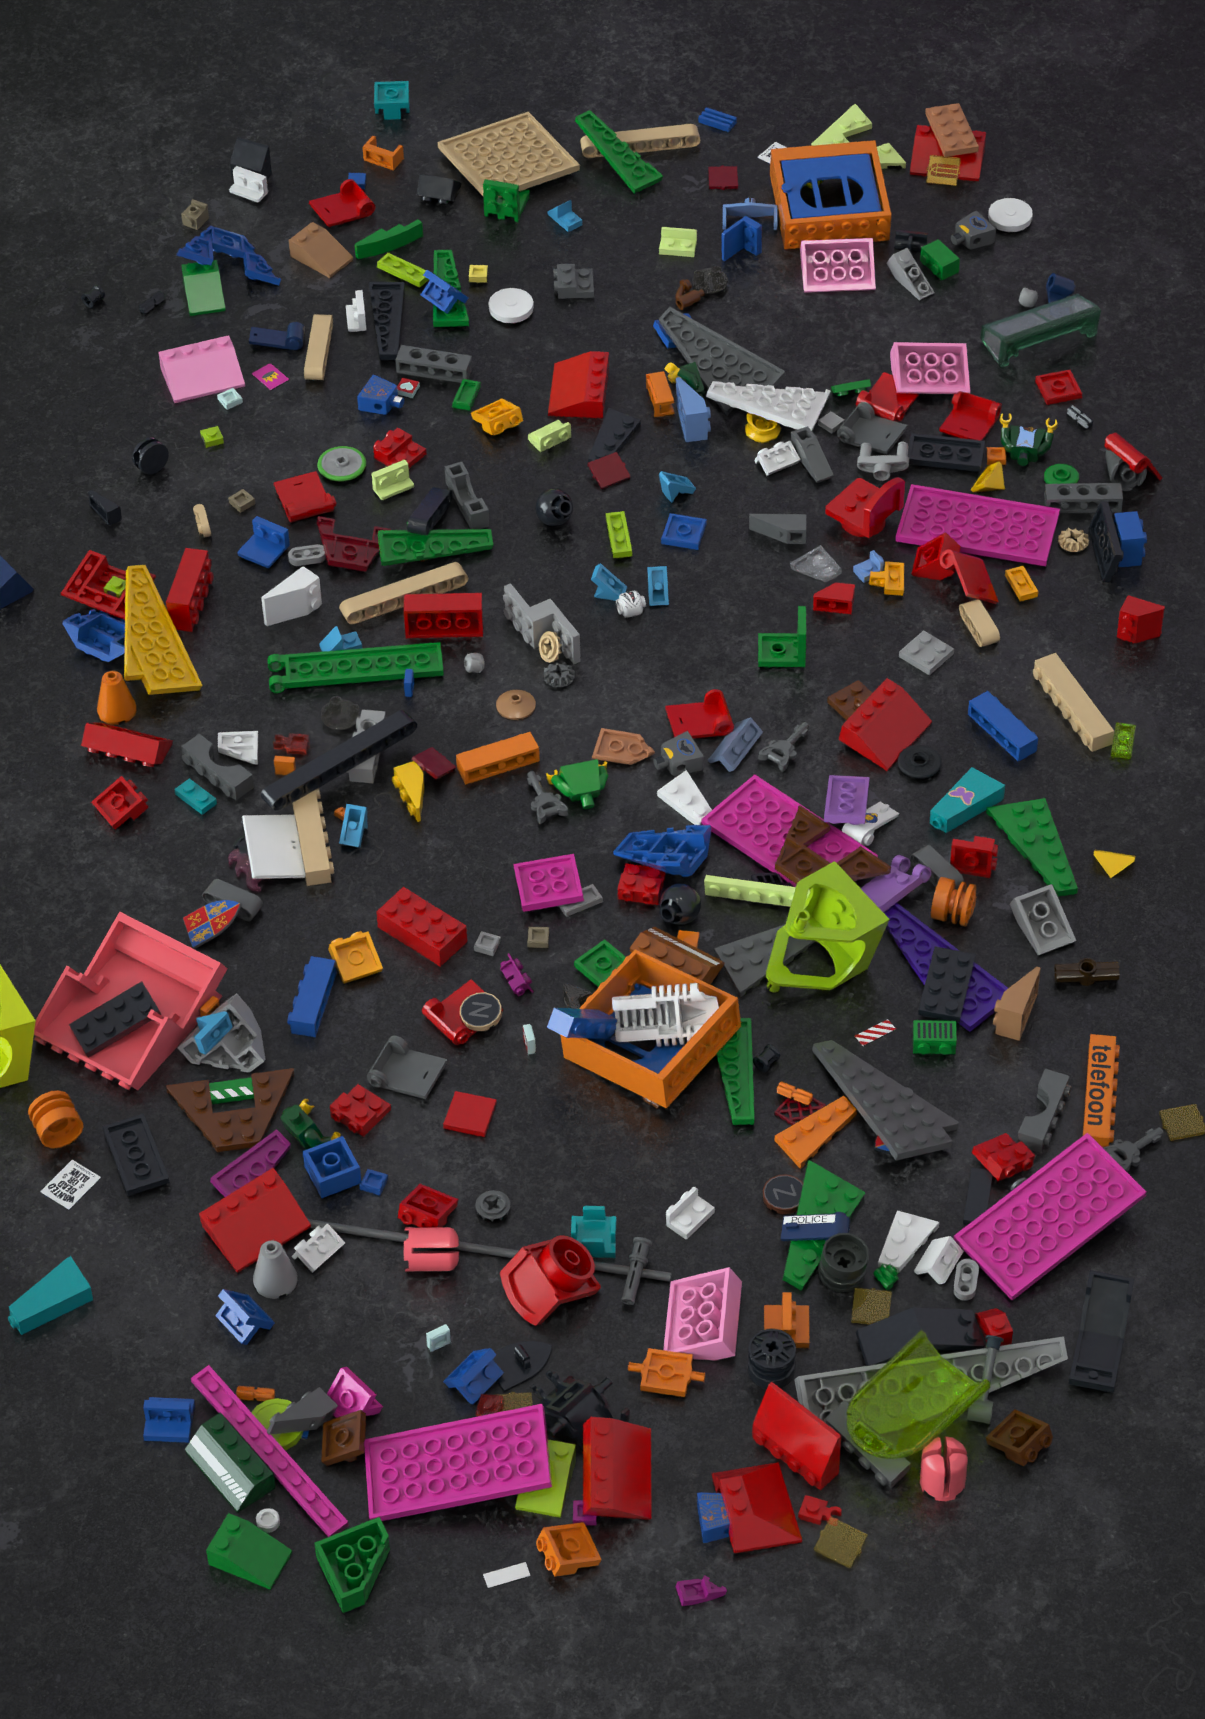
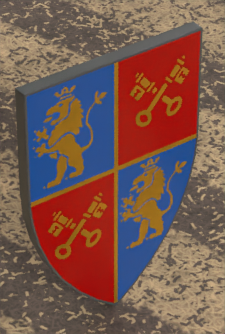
[183,900,242,949]

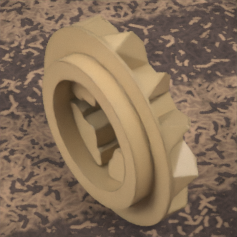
[1058,528,1089,552]
[539,631,562,662]

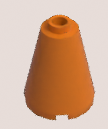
[97,671,137,725]

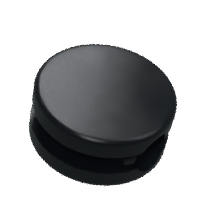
[132,437,169,474]

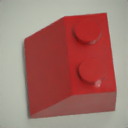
[911,532,961,580]
[1117,595,1165,643]

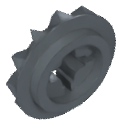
[544,662,575,687]
[475,1190,511,1222]

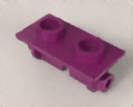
[500,953,534,996]

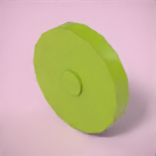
[251,1398,303,1450]

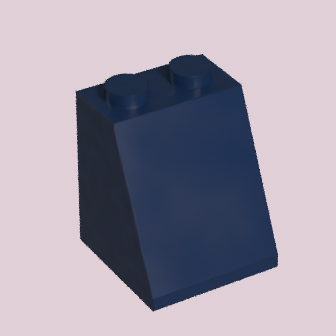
[0,556,34,609]

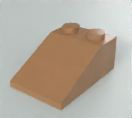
[289,222,353,278]
[993,967,1041,1041]

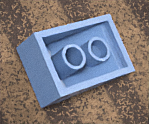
[676,377,711,442]

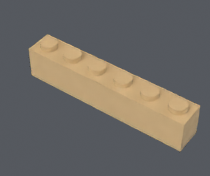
[1033,653,1114,752]
[292,788,334,886]

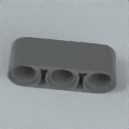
[910,845,964,889]
[202,879,263,921]

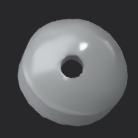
[1019,288,1038,308]
[464,653,485,673]

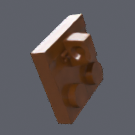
[827,680,872,721]
[321,1410,366,1466]

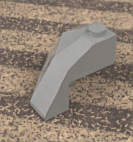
[177,993,266,1072]

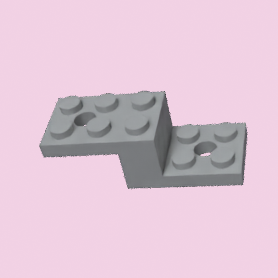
[503,583,580,664]

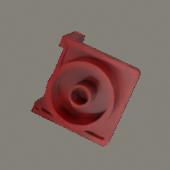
[825,477,905,538]
[500,1235,601,1326]

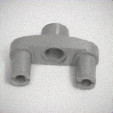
[857,442,909,481]

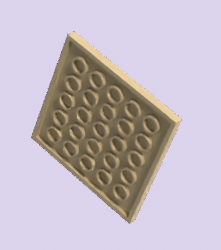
[438,112,580,198]

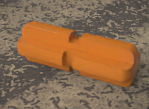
[777,1082,813,1105]
[236,1386,275,1401]

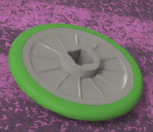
[317,446,366,481]

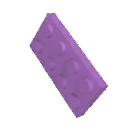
[824,775,869,825]

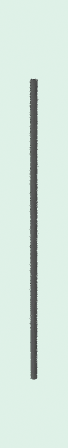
[308,1219,672,1281]

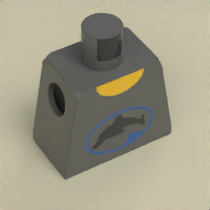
[951,211,996,250]
[653,731,704,776]

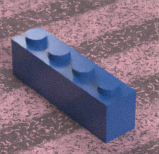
[968,691,1038,762]
[287,956,337,1037]
[547,1008,618,1039]

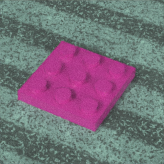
[513,854,584,912]

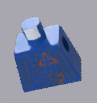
[357,375,404,415]
[697,1493,730,1543]

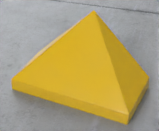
[971,461,1005,492]
[1094,850,1136,878]

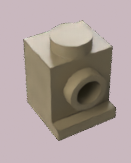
[182,199,209,230]

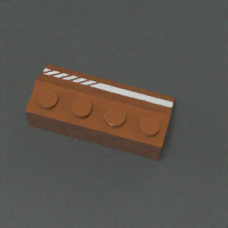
[630,927,725,984]

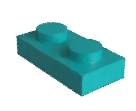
[175,778,217,815]

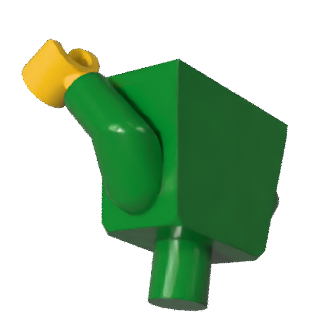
[546,759,608,809]

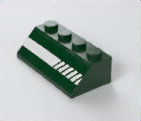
[185,1412,275,1513]

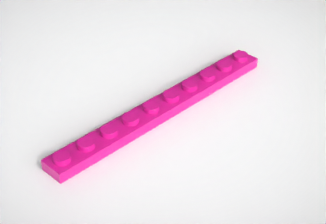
[191,1365,349,1537]

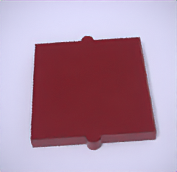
[708,165,738,190]
[587,452,631,489]
[412,747,456,779]

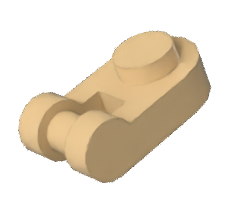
[193,504,212,538]

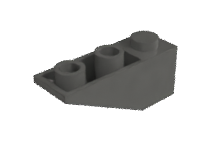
[791,426,834,483]
[749,514,806,544]
[267,1387,338,1435]

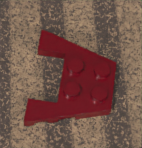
[317,516,391,572]

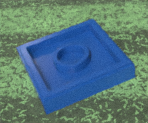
[661,513,707,550]

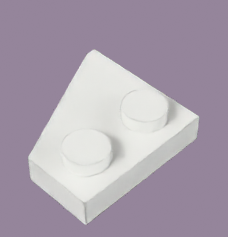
[218,731,258,765]

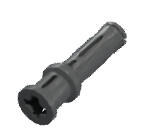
[621,1237,652,1305]

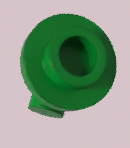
[873,1263,899,1290]

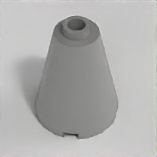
[253,1240,298,1299]

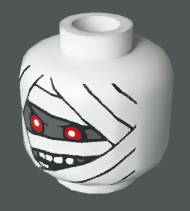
[616,591,646,618]

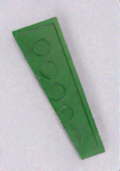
[575,110,663,194]
[433,250,469,327]
[378,529,493,566]
[716,1018,754,1125]

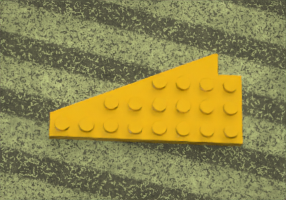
[124,565,203,695]

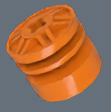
[931,877,976,927]
[28,1090,83,1148]

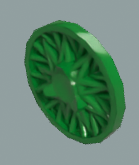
[1044,464,1079,484]

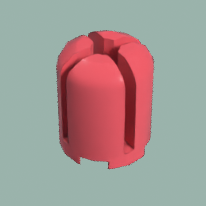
[404,1227,459,1272]
[920,1436,968,1501]

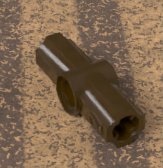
[1054,958,1120,986]

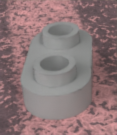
[288,544,326,566]
[953,1259,979,1300]

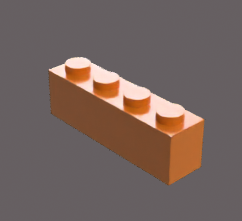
[456,732,540,785]

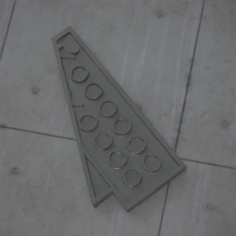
[659,307,786,415]
[812,1040,959,1160]

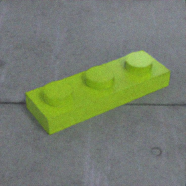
[377,253,429,287]
[606,511,632,558]

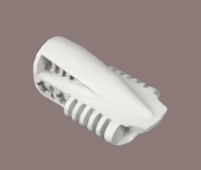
[612,983,719,1047]

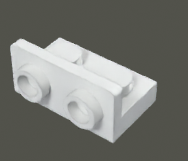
[229,166,268,202]
[346,290,366,332]
[754,441,801,476]
[666,1187,715,1240]
[292,1223,345,1273]

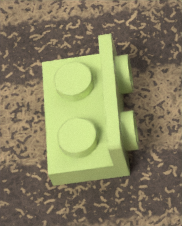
[659,227,697,257]
[528,420,571,452]
[372,460,414,500]

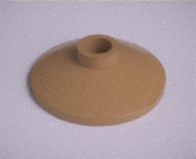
[496,690,536,720]

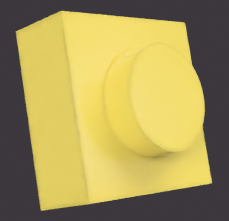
[469,265,488,283]

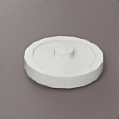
[988,198,1032,232]
[488,288,534,323]

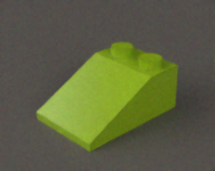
[515,1439,576,1518]

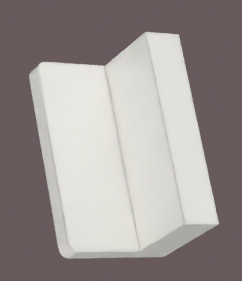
[914,1236,964,1284]

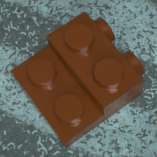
[985,1409,1053,1466]

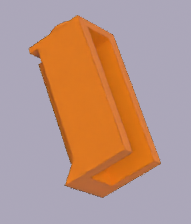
[646,371,674,417]

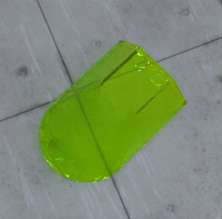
[847,1330,991,1459]

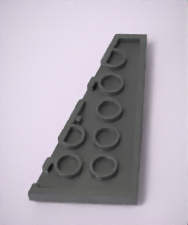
[714,924,817,998]

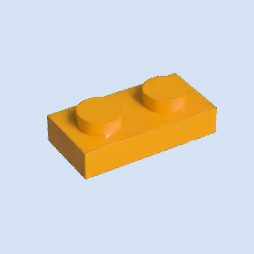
[1005,566,1038,601]

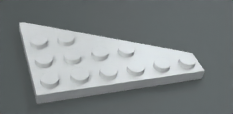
[706,381,831,431]

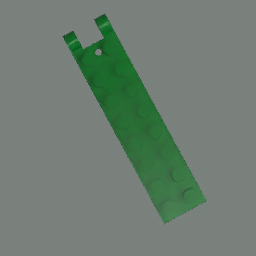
[267,642,444,693]

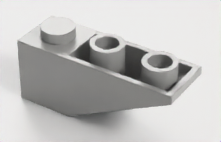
[886,248,935,300]

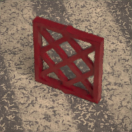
[774,1088,826,1125]

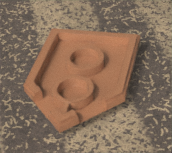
[592,728,655,765]

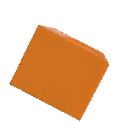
[363,136,404,171]

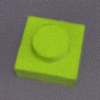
[200,426,224,448]
[103,576,126,598]

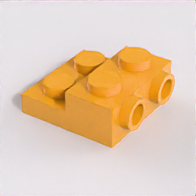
[471,399,523,435]
[328,931,383,984]

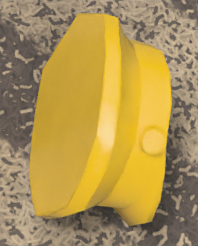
[745,413,781,443]

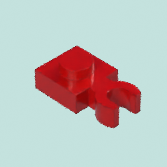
[798,1495,842,1527]

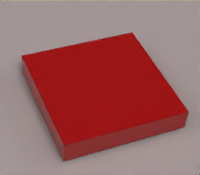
[1035,370,1082,405]
[443,1091,497,1137]

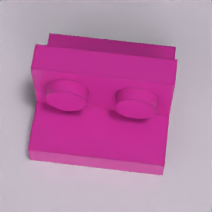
[327,1367,383,1418]

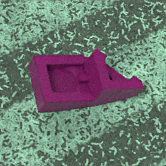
[675,1575,727,1606]

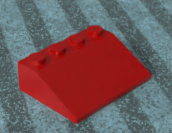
[910,125,986,181]
[548,351,609,418]
[838,678,932,771]
[199,1168,311,1273]
[752,1382,841,1490]
[583,1417,651,1520]

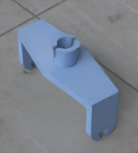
[723,198,778,230]

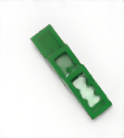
[355,219,423,259]

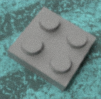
[899,630,954,675]

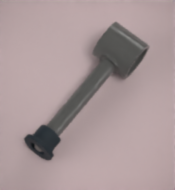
[967,1335,1004,1424]

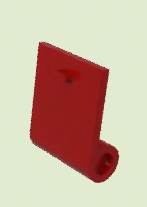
[309,179,376,227]
[856,372,919,422]
[939,391,1002,441]
[1104,433,1162,480]
[274,471,336,523]
[940,549,999,604]
[665,689,734,738]
[422,979,503,1045]

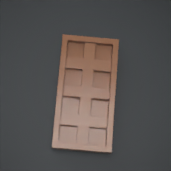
[925,103,979,157]

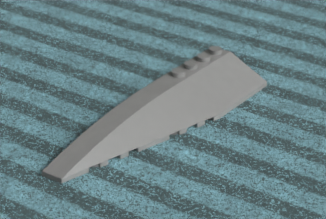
[794,1337,1068,1437]

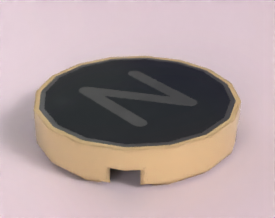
[460,992,502,1031]

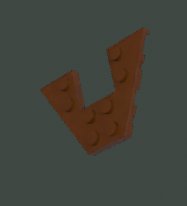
[775,805,891,889]
[166,1068,294,1152]

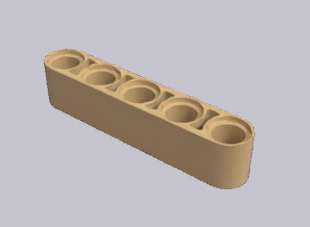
[304,314,333,380]

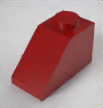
[813,583,855,614]
[975,1308,1013,1346]

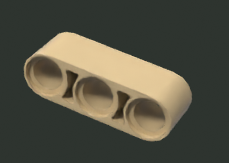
[959,599,1000,647]

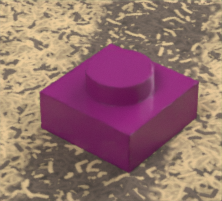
[573,1500,597,1525]

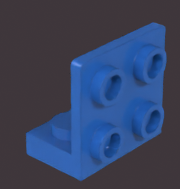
[722,216,762,261]
[237,516,290,568]

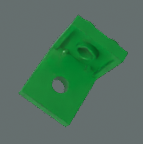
[483,179,530,222]
[758,606,806,667]

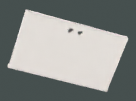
[242,815,305,879]

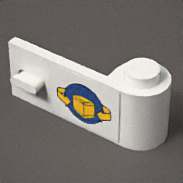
[842,802,899,846]

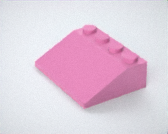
[800,238,876,293]
[159,335,245,403]
[890,342,970,394]
[663,1267,742,1360]

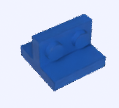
[420,270,469,314]
[215,1289,275,1345]
[443,1348,504,1404]
[143,1397,195,1443]

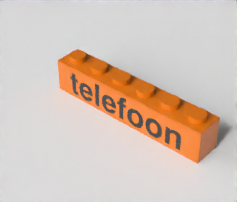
[1083,1034,1120,1148]

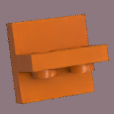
[764,1292,809,1348]

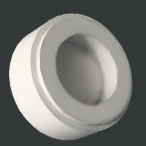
[256,1508,280,1533]

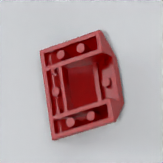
[61,550,156,620]
[711,1462,802,1553]

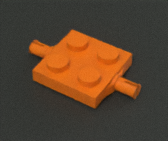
[628,1348,706,1397]

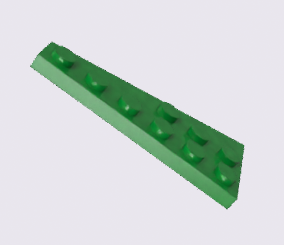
[986,798,1078,897]
[782,1160,866,1291]

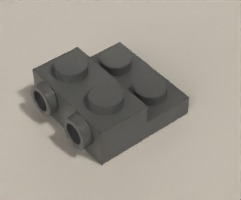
[554,264,594,299]

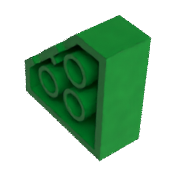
[314,1517,390,1613]

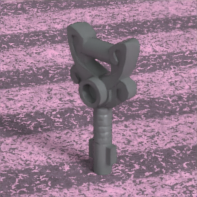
[758,722,809,772]
[527,771,569,824]
[1103,1127,1164,1172]

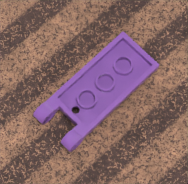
[861,855,931,912]

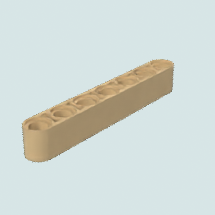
[580,124,700,158]
[339,562,468,624]

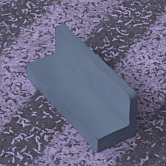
[708,717,763,772]

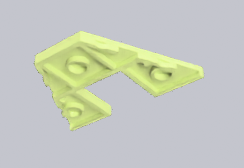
[811,104,906,169]

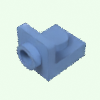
[853,550,884,583]

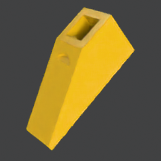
[392,761,425,822]

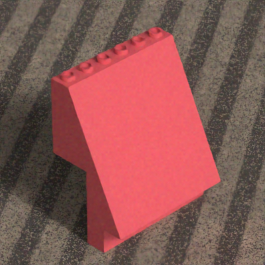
[34,912,228,1090]

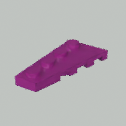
[210,1129,291,1197]

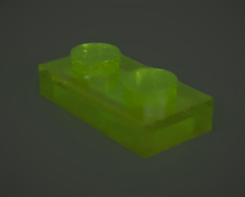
[1111,722,1136,759]

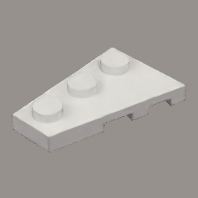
[657,770,712,825]
[878,1211,939,1272]

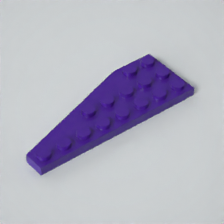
[883,903,1008,1032]

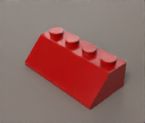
[81,722,173,767]

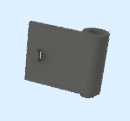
[837,402,908,454]
[367,1036,448,1099]

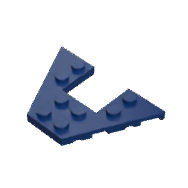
[177,226,281,286]

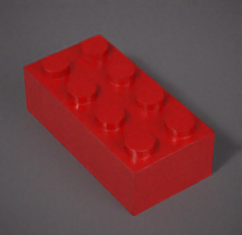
[166,548,213,632]
[404,593,483,638]
[376,887,467,967]

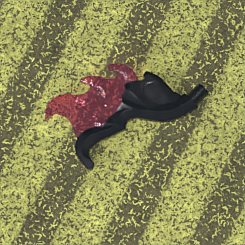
[228,820,266,891]

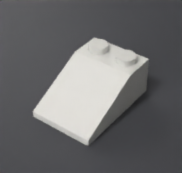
[261,567,322,626]

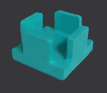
[374,81,410,120]
[571,1206,617,1258]

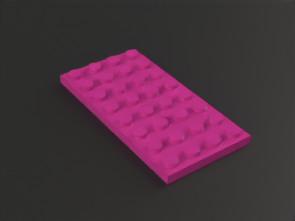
[896,484,1060,566]
[701,775,878,887]
[954,1133,1146,1300]
[364,1404,552,1521]

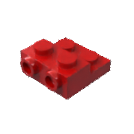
[373,428,427,468]
[92,776,149,830]
[950,836,999,878]
[618,863,666,905]
[330,1084,391,1137]
[971,1133,1035,1181]
[398,1184,458,1228]

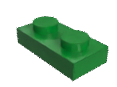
[831,379,871,396]

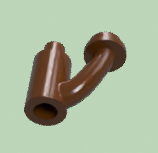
[675,279,704,310]

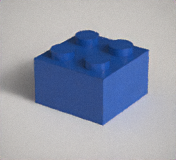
[1114,511,1147,567]
[303,1136,361,1198]

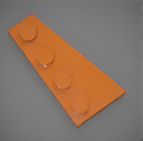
[775,1096,857,1169]

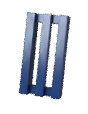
[698,107,737,132]

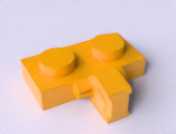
[869,562,904,596]

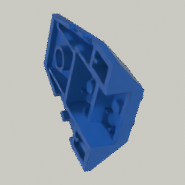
[63,609,125,662]
[613,825,711,877]

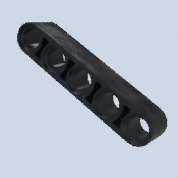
[407,487,452,536]

